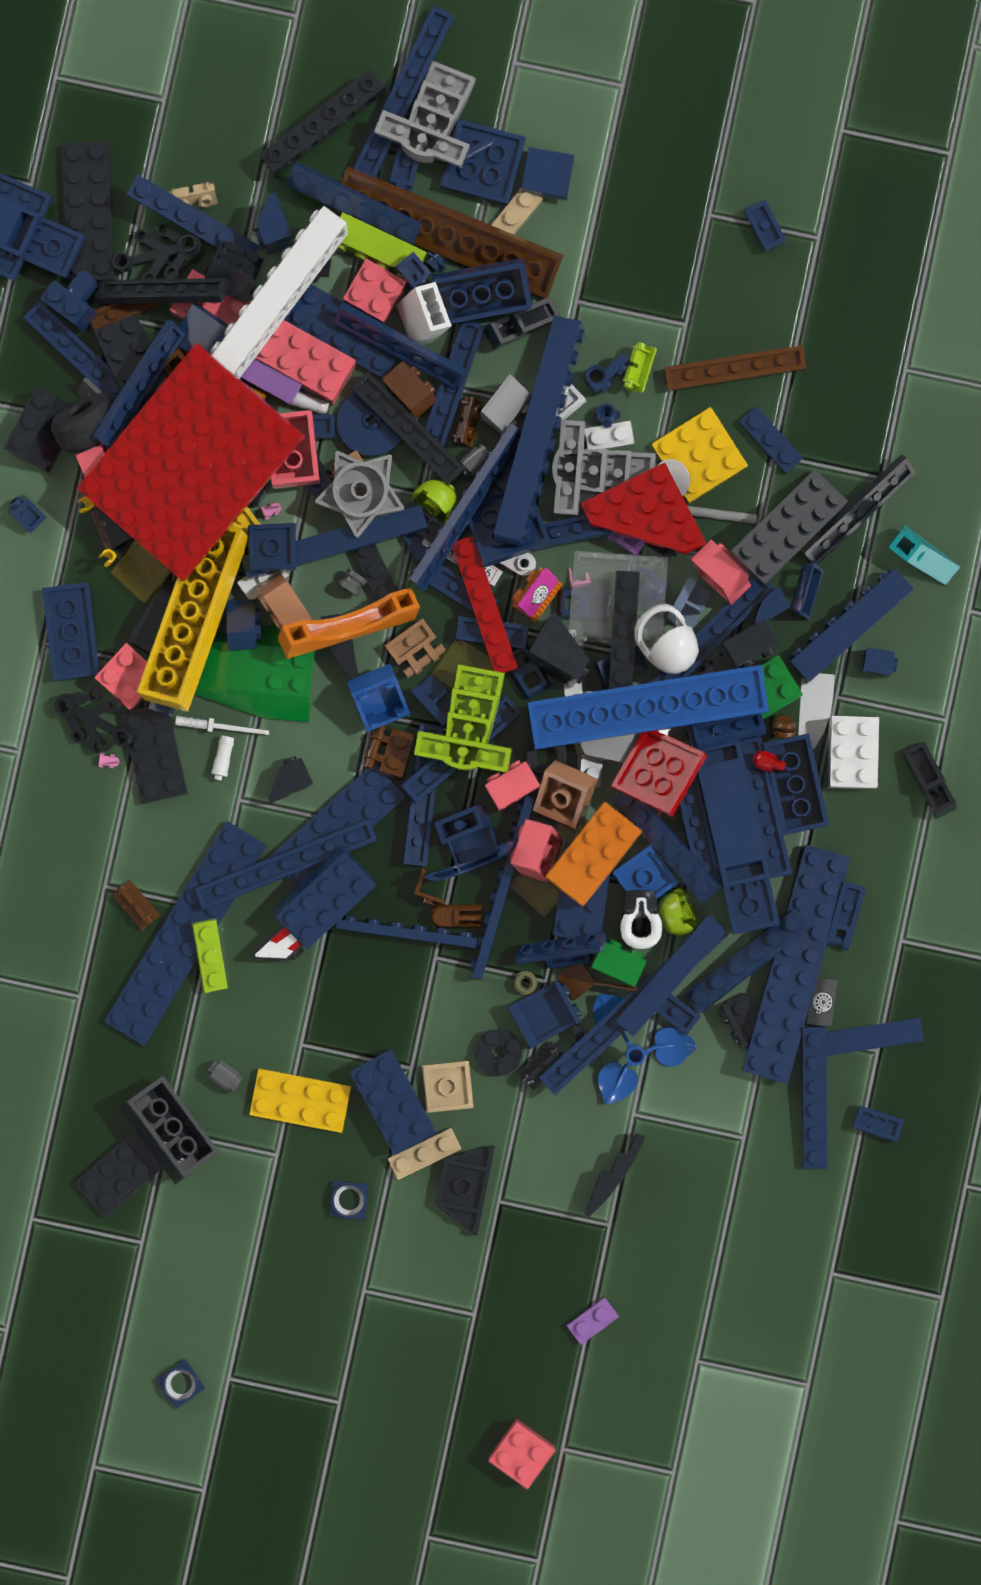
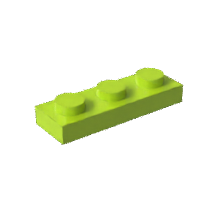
[192,919,228,993]

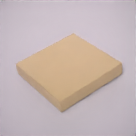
[422,1061,474,1113]

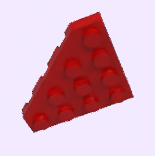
[581,462,706,554]

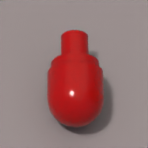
[753,751,786,772]

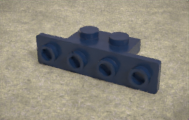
[515,933,607,969]

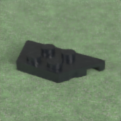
[435,1145,495,1236]

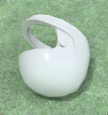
[635,604,699,674]

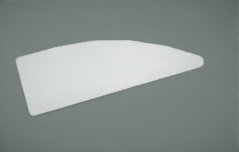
[798,674,834,750]

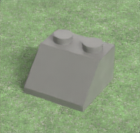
[481,374,532,434]

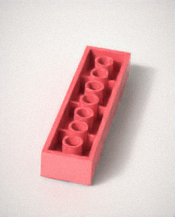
[170,269,357,405]

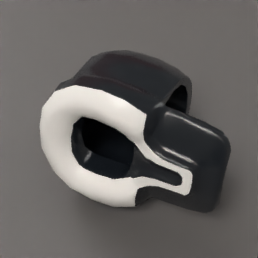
[619,890,662,949]

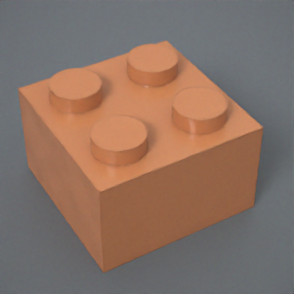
[257,572,312,631]
[533,760,597,829]

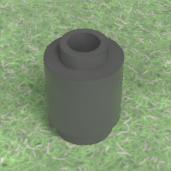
[459,444,489,478]
[207,1060,243,1093]

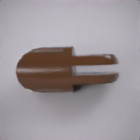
[769,713,796,739]
[431,904,482,928]

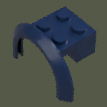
[424,805,515,881]

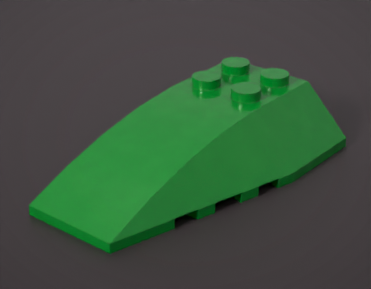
[195,625,316,723]

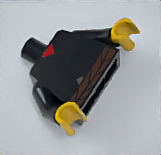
[77,497,137,567]

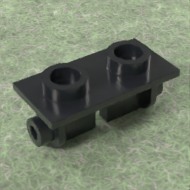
[517,1041,564,1090]

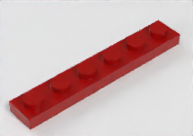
[453,536,518,673]

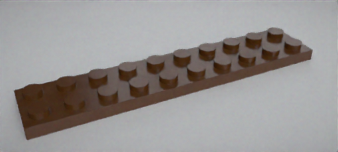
[332,167,564,299]

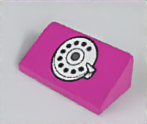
[517,568,558,617]

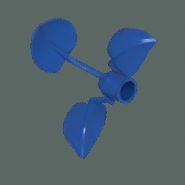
[593,994,697,1104]

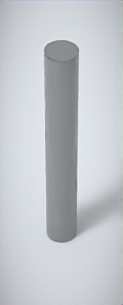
[688,506,757,524]

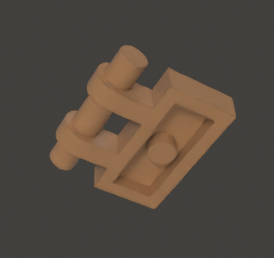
[385,618,446,678]

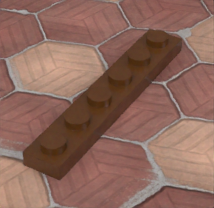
[664,345,806,391]

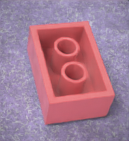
[271,410,320,489]

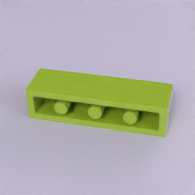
[337,212,427,280]

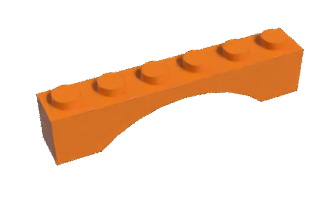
[278,587,420,659]

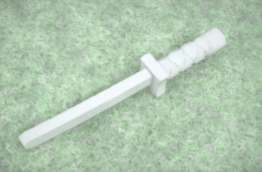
[175,716,269,735]

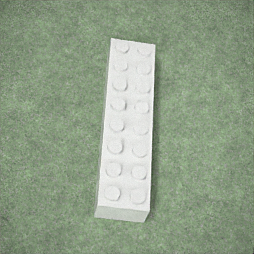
[210,206,348,379]

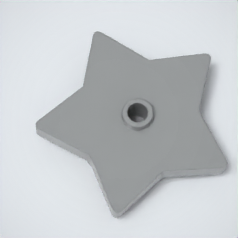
[315,451,404,538]

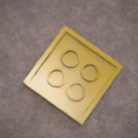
[651,407,748,504]

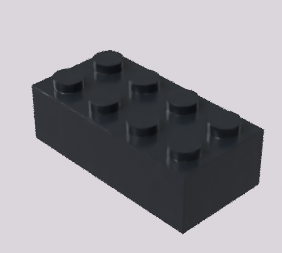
[119,1076,219,1185]

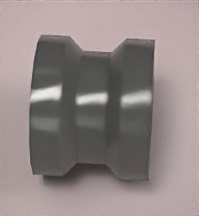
[338,568,367,597]

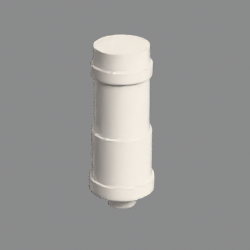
[288,392,330,415]
[211,735,234,781]

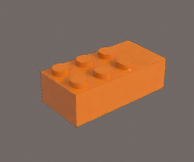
[545,802,642,906]

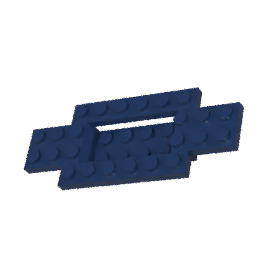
[0,173,86,282]
[679,723,792,935]

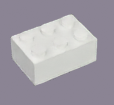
[827,716,879,789]

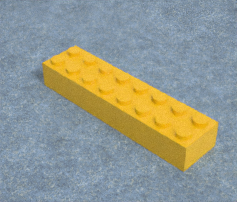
[137,526,248,712]

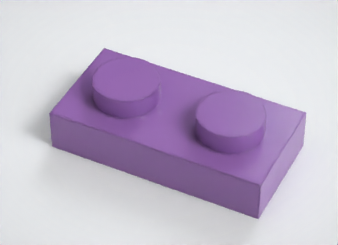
[567,1297,619,1345]

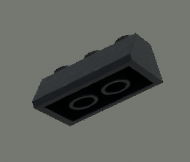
[4,386,70,473]

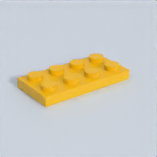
[249,1068,351,1133]

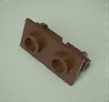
[451,397,482,447]
[112,880,160,931]

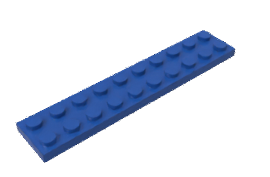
[528,665,769,750]

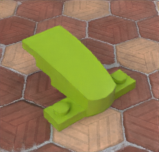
[414,664,512,772]

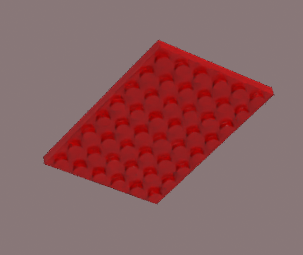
[76,343,305,581]

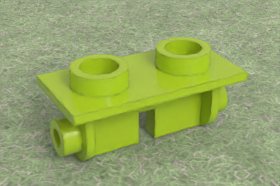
[622,342,657,393]

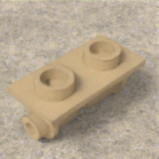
[169,182,218,209]

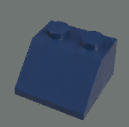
[255,192,294,255]

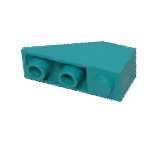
[889,524,960,585]

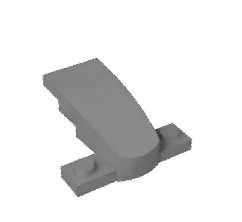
[374,61,476,168]
[552,420,656,516]
[575,692,682,787]

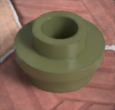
[514,971,537,995]

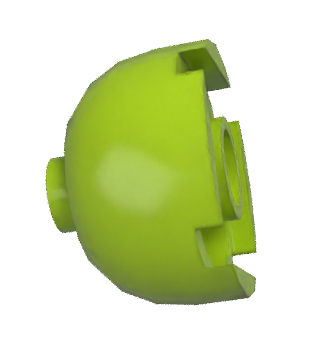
[411,480,458,524]
[657,887,698,936]

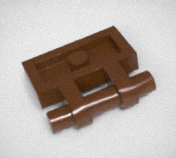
[363,725,415,780]

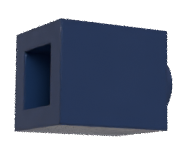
[861,647,898,677]

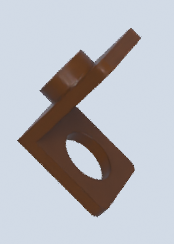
[414,869,446,906]

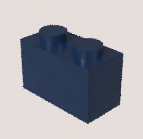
[227,599,261,650]

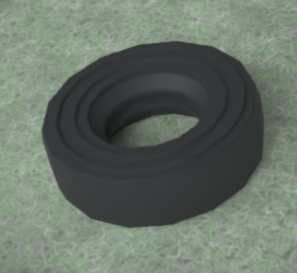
[525,739,567,777]

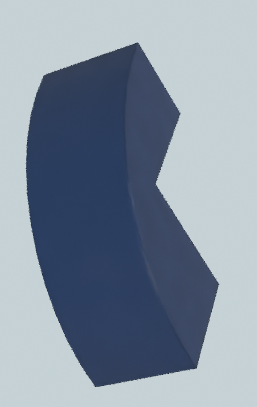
[753,587,790,639]

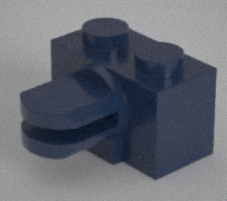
[40,271,97,332]

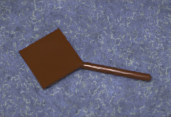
[557,964,637,1000]

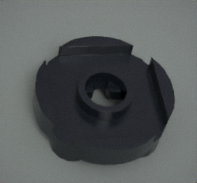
[475,1029,522,1076]

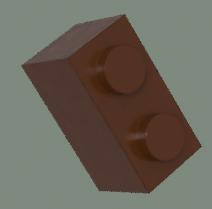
[382,361,437,419]

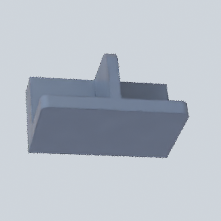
[666,577,712,629]

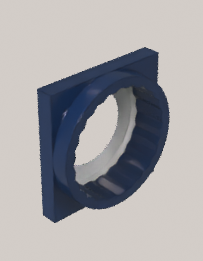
[330,1181,368,1219]
[156,1359,206,1409]

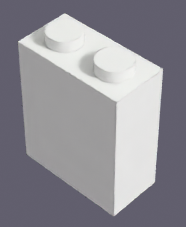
[396,282,451,345]

